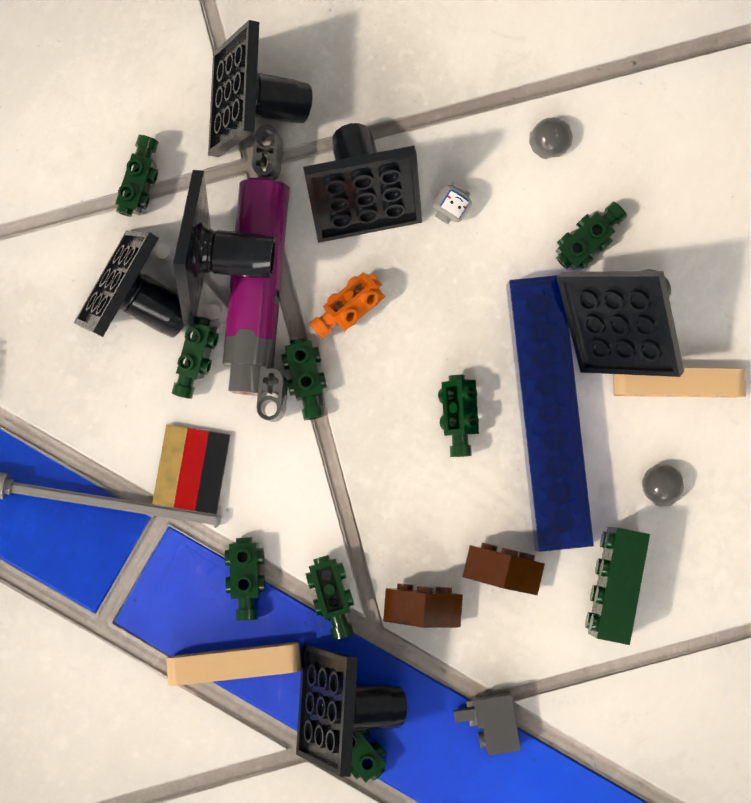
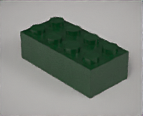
[585,527,650,645]

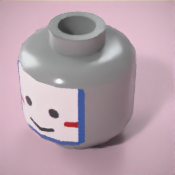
[432,183,472,224]

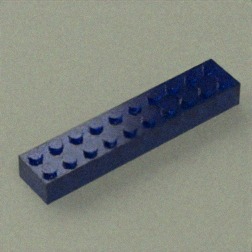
[506,275,594,552]

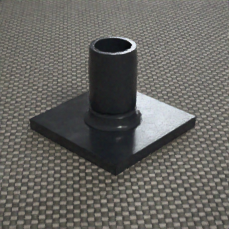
[208,20,313,157]
[303,123,422,243]
[173,170,276,327]
[74,230,184,338]
[557,269,684,377]
[296,644,407,777]

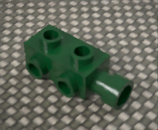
[115,135,159,217]
[556,201,627,271]
[171,316,219,399]
[281,338,327,421]
[438,375,479,457]
[225,537,265,621]
[305,555,354,640]
[351,730,387,783]

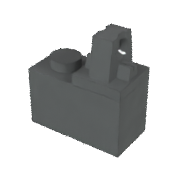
[453,691,521,756]

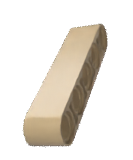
[613,368,746,398]
[166,642,302,686]

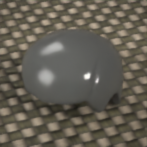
[529,117,573,159]
[642,464,684,507]

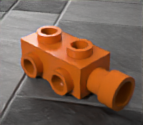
[309,272,385,340]

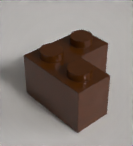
[462,542,545,596]
[383,583,463,628]

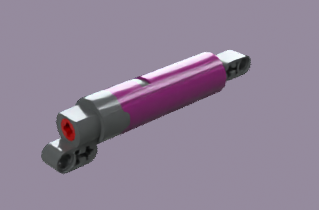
[223,125,290,422]

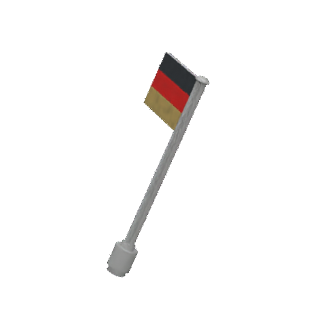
[0,424,231,528]

